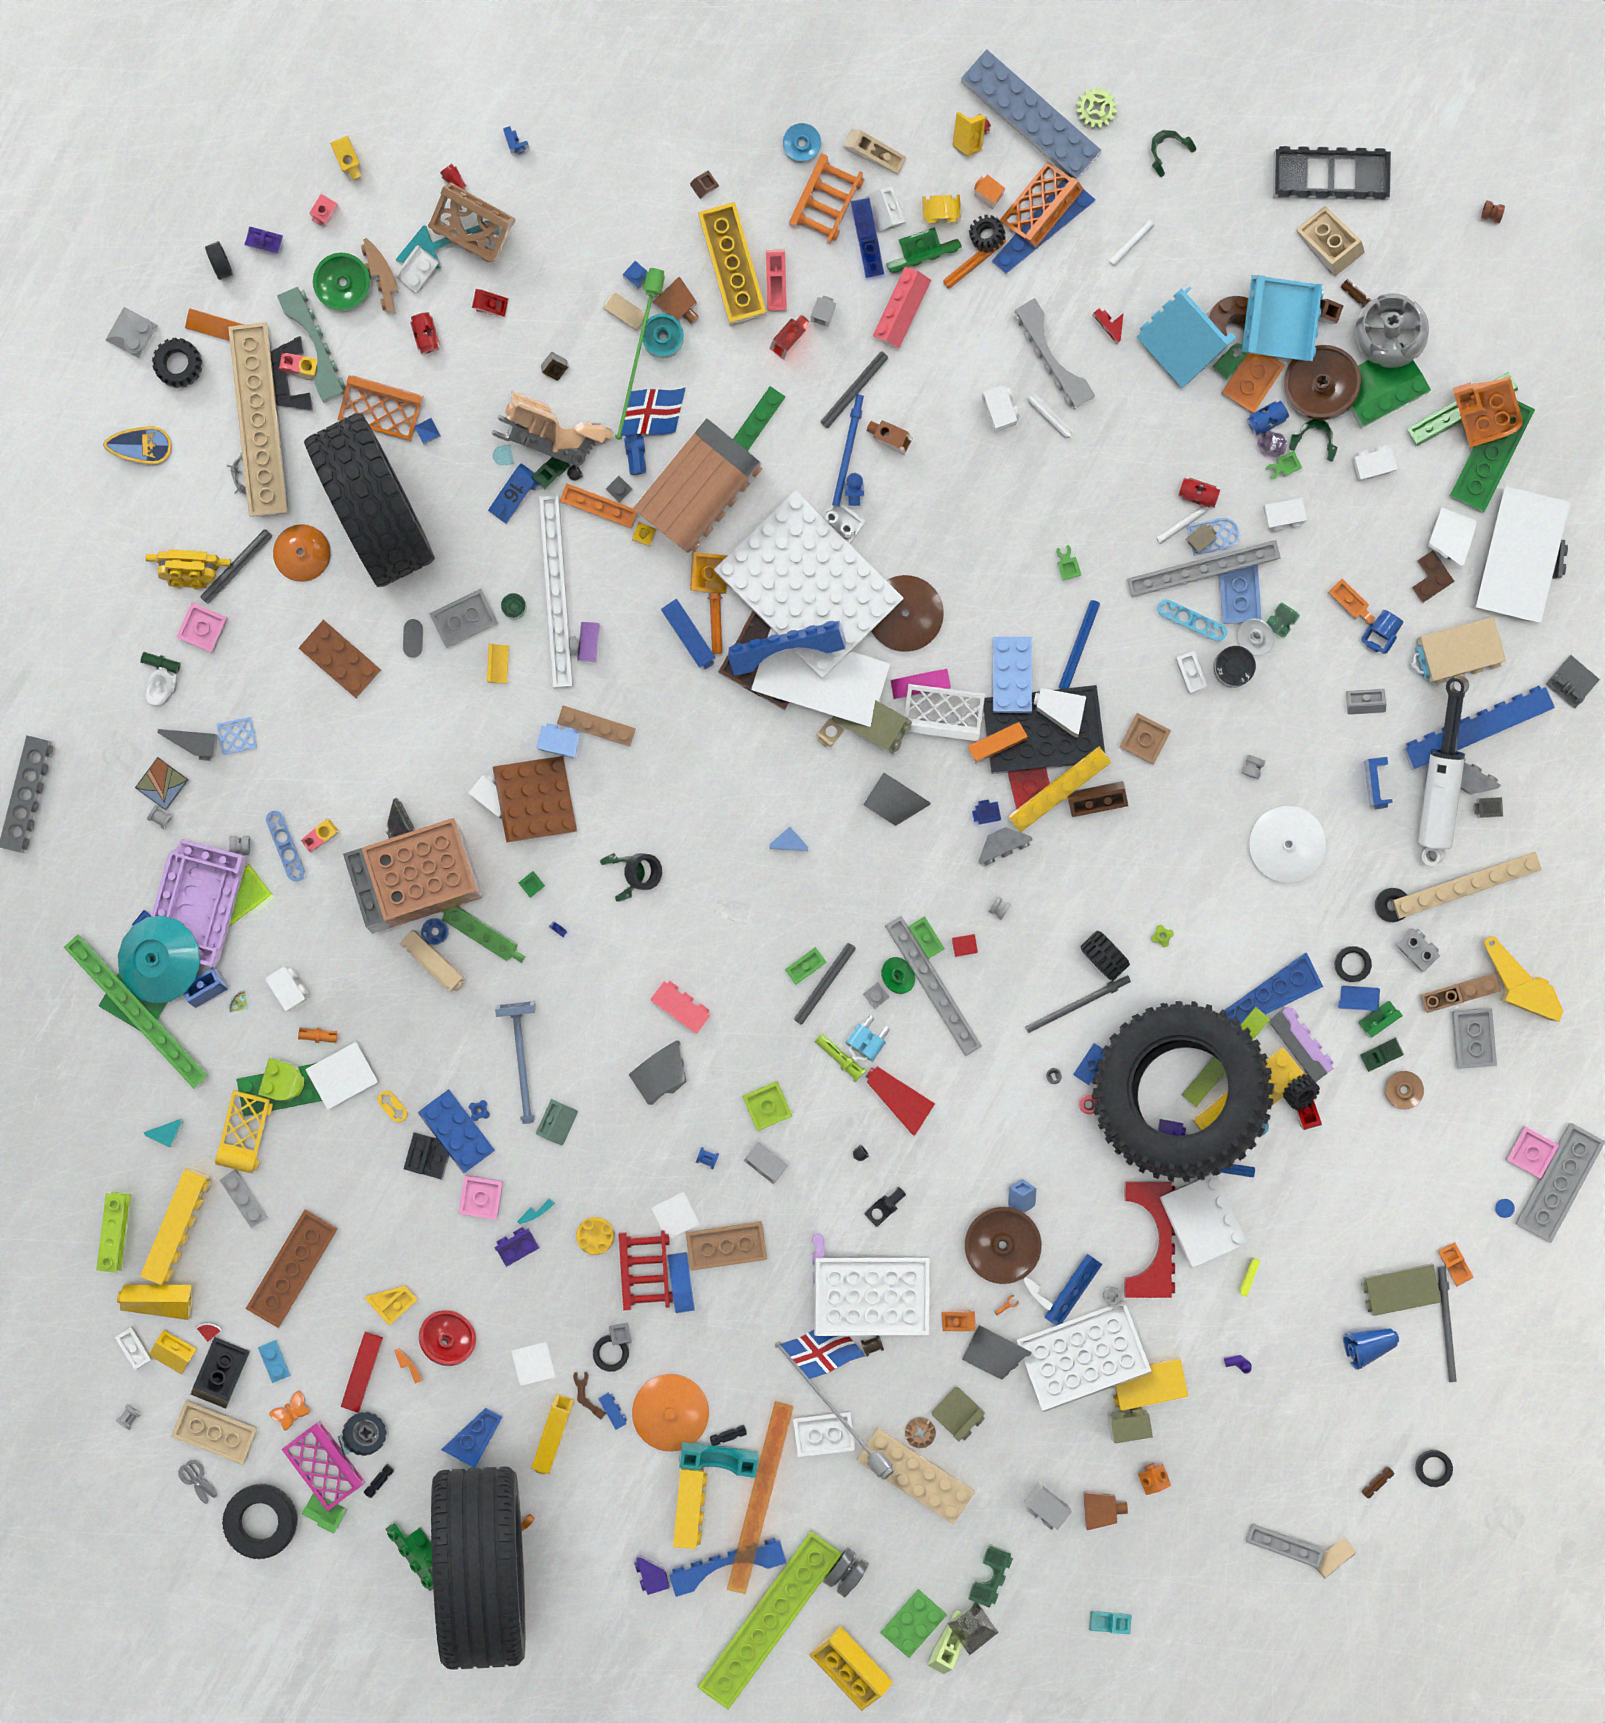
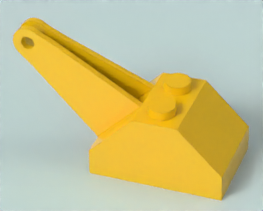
[1484,936,1564,1022]

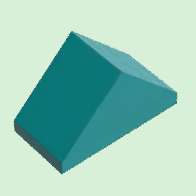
[144,1119,183,1147]

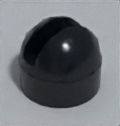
[567,465,583,481]
[853,1144,869,1161]

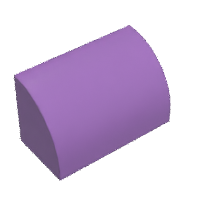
[577,622,600,663]

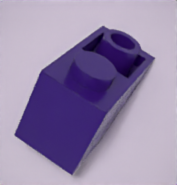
[634,1555,670,1595]

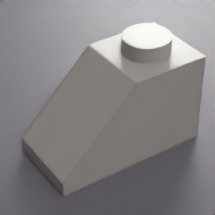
[811,296,836,327]

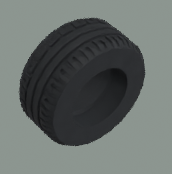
[222,1484,298,1559]

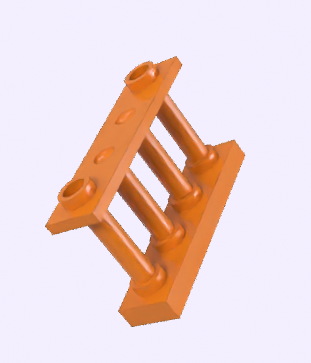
[789,153,865,244]

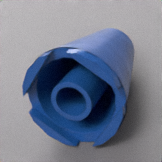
[1343,1328,1399,1370]

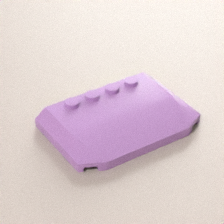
[151,839,245,967]

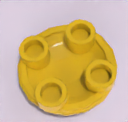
[576,1217,614,1255]

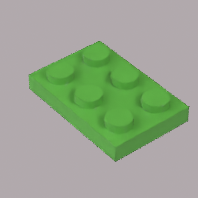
[880,1589,947,1658]

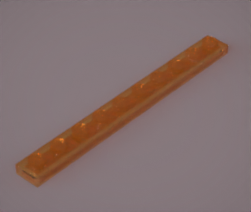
[727,1401,794,1595]

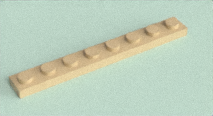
[1392,852,1542,919]

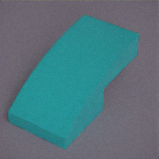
[517,1198,555,1224]
[1089,1611,1132,1635]

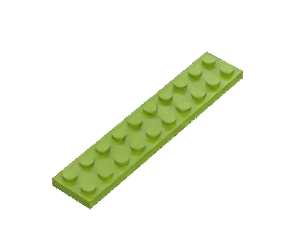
[697,1531,842,1710]

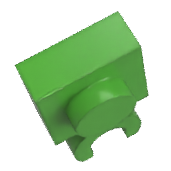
[1265,451,1302,479]
[1056,545,1081,581]

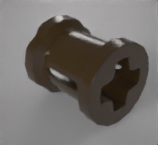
[861,1335,884,1357]

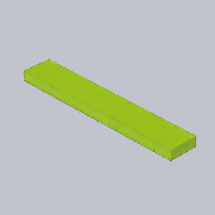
[1181,1007,1270,1107]

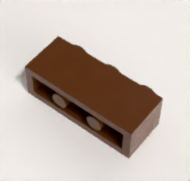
[1068,781,1128,817]

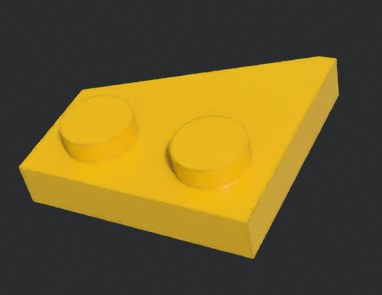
[365,1285,418,1325]

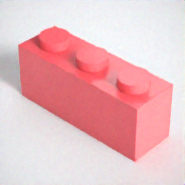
[650,981,710,1034]

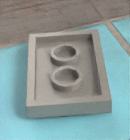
[429,589,498,648]
[1453,1008,1497,1069]

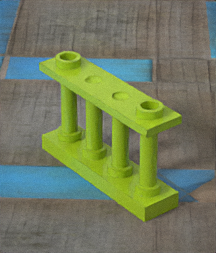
[96,1192,131,1273]

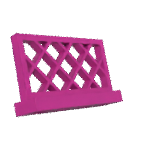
[281,1421,366,1511]

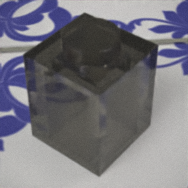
[1474,797,1503,818]

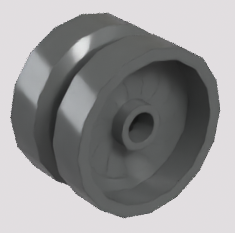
[823,1547,869,1598]

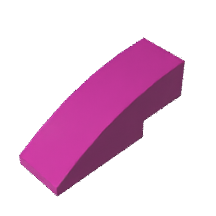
[890,669,951,699]

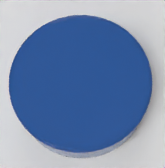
[1495,1199,1515,1218]

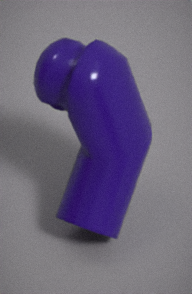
[1224,1355,1252,1374]

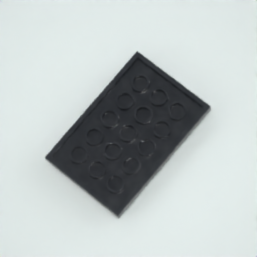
[983,685,1105,774]

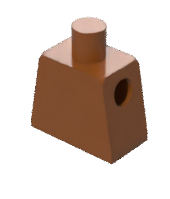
[653,277,699,325]
[866,420,913,455]
[1083,1491,1128,1530]

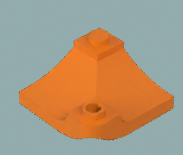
[1452,376,1523,447]

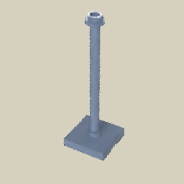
[495,1001,536,1124]

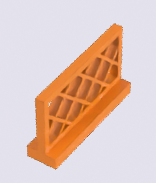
[1000,162,1084,248]
[337,375,424,441]

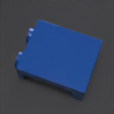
[1364,757,1393,809]

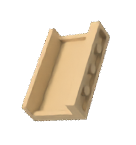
[1417,617,1506,684]

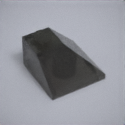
[386,797,416,839]
[947,1601,999,1655]

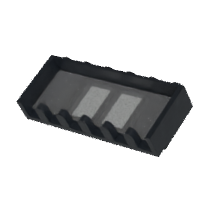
[1273,146,1391,200]

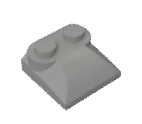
[106,307,158,358]

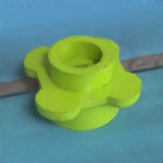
[1151,925,1174,947]

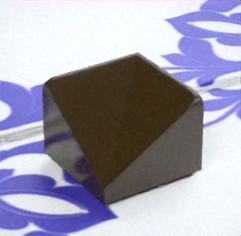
[541,351,568,381]

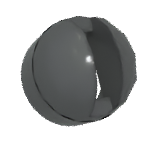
[1046,1068,1062,1085]

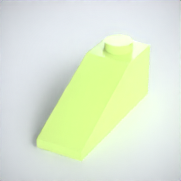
[928,1610,973,1674]

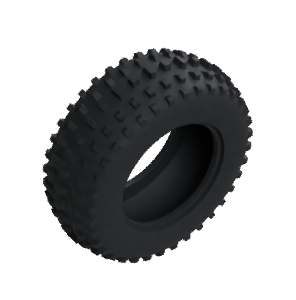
[1092,1001,1274,1182]

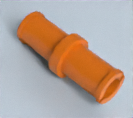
[298,1027,338,1043]

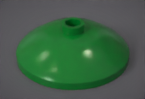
[313,252,370,310]

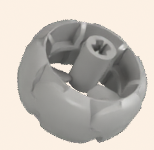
[1355,293,1429,368]

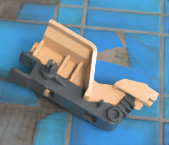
[491,391,614,466]

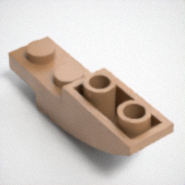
[361,238,399,314]
[1421,972,1502,1013]

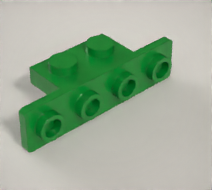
[886,227,962,272]
[385,1523,433,1591]

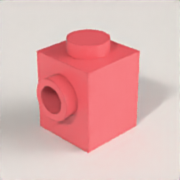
[309,194,339,226]

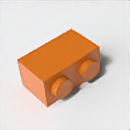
[974,174,1005,209]

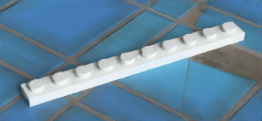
[539,495,573,688]

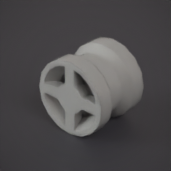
[988,896,1011,920]

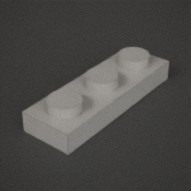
[219,1169,268,1228]

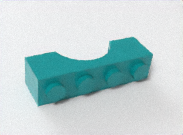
[679,1442,758,1478]

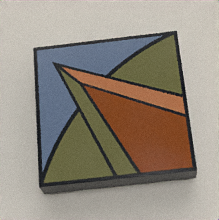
[135,757,189,810]

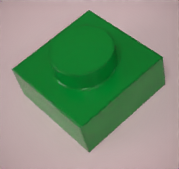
[518,871,545,898]

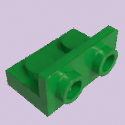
[1359,1001,1403,1038]

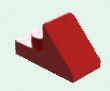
[472,289,509,317]
[1092,308,1124,344]
[1296,1099,1322,1130]

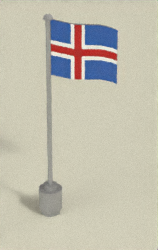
[775,1330,895,1480]

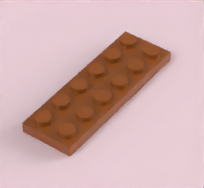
[245,1209,338,1328]

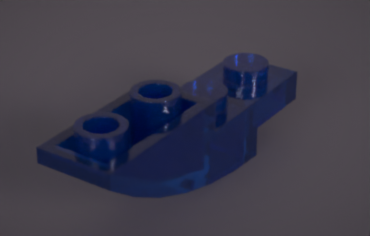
[850,197,884,278]

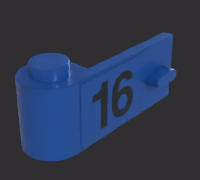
[488,463,539,524]

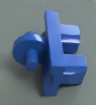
[845,473,864,506]

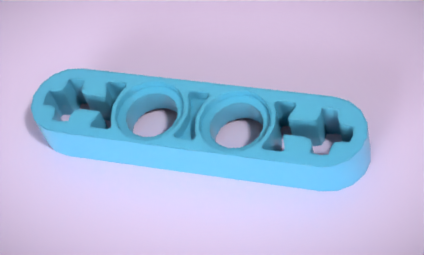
[1157,599,1227,641]

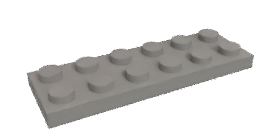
[1517,1123,1605,1243]

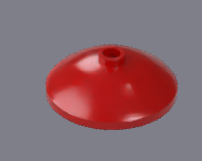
[419,1310,476,1366]

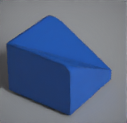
[414,418,441,444]

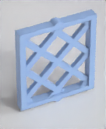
[216,717,257,755]

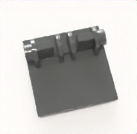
[1546,655,1600,708]

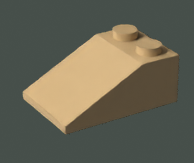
[1296,206,1365,276]

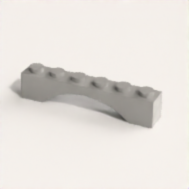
[1014,298,1095,409]

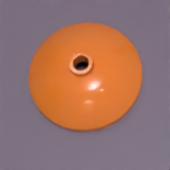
[273,524,331,582]

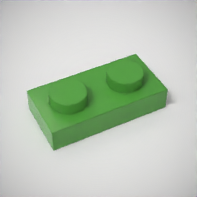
[908,916,945,959]
[785,947,827,985]

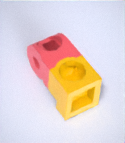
[279,353,317,380]
[301,818,340,853]

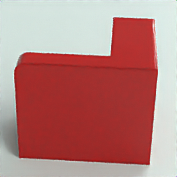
[952,934,978,957]

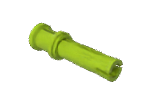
[814,1033,867,1082]

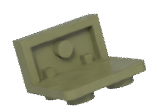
[932,1387,985,1441]

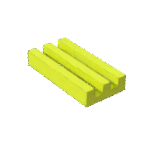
[1239,1258,1260,1297]

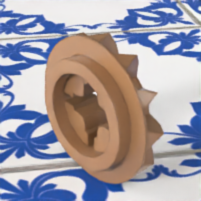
[905,1417,936,1448]

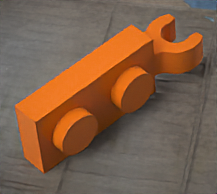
[1328,579,1375,625]

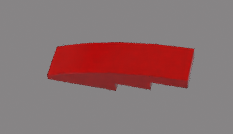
[341,1332,383,1413]

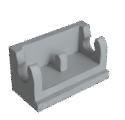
[743,1142,788,1184]

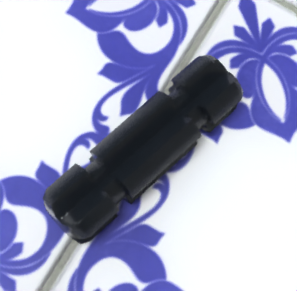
[710,1425,747,1446]
[364,1464,394,1498]

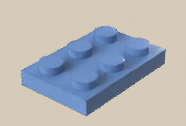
[1219,565,1261,624]

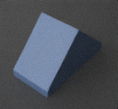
[769,827,808,851]

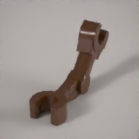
[573,1372,606,1420]

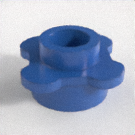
[469,1100,490,1121]

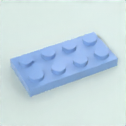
[993,637,1032,713]

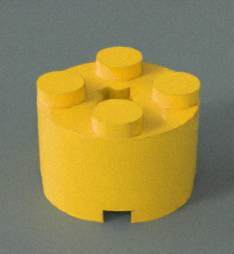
[922,195,961,223]

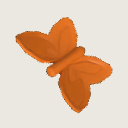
[269,1391,310,1431]

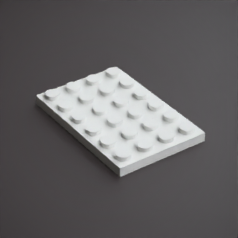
[814,1257,929,1336]
[1016,1301,1152,1412]

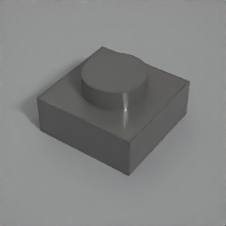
[606,476,633,503]

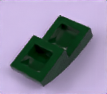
[531,457,570,490]
[1360,1037,1404,1072]

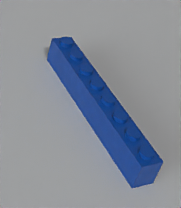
[1403,685,1555,770]

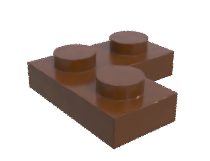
[1412,550,1455,603]

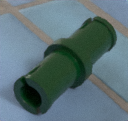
[140,651,181,674]

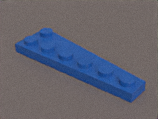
[992,180,1096,274]
[1225,953,1323,1025]

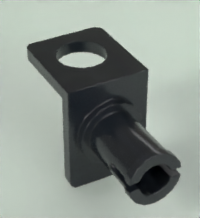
[864,1187,906,1227]

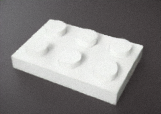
[793,1412,855,1457]

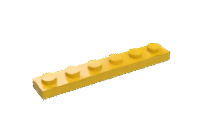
[1008,746,1112,832]

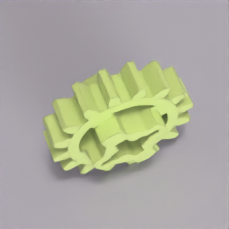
[1076,87,1117,129]

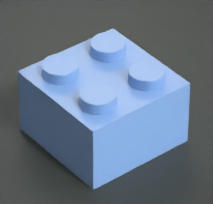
[537,723,581,759]

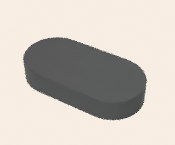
[403,619,423,658]

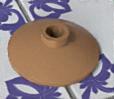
[1385,1071,1424,1109]

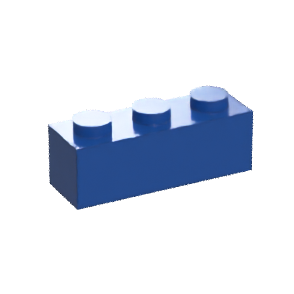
[598,1392,627,1430]

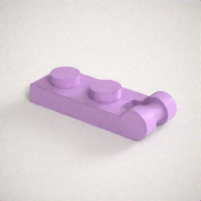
[812,1233,824,1284]

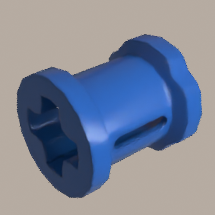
[695,1147,719,1169]

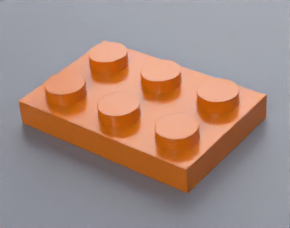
[1222,353,1285,413]

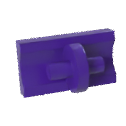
[244,226,283,254]

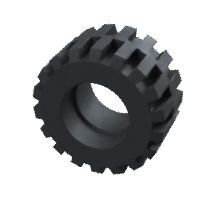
[152,338,203,388]
[1080,930,1130,981]

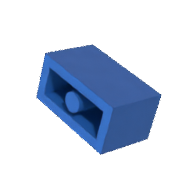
[184,967,228,1008]

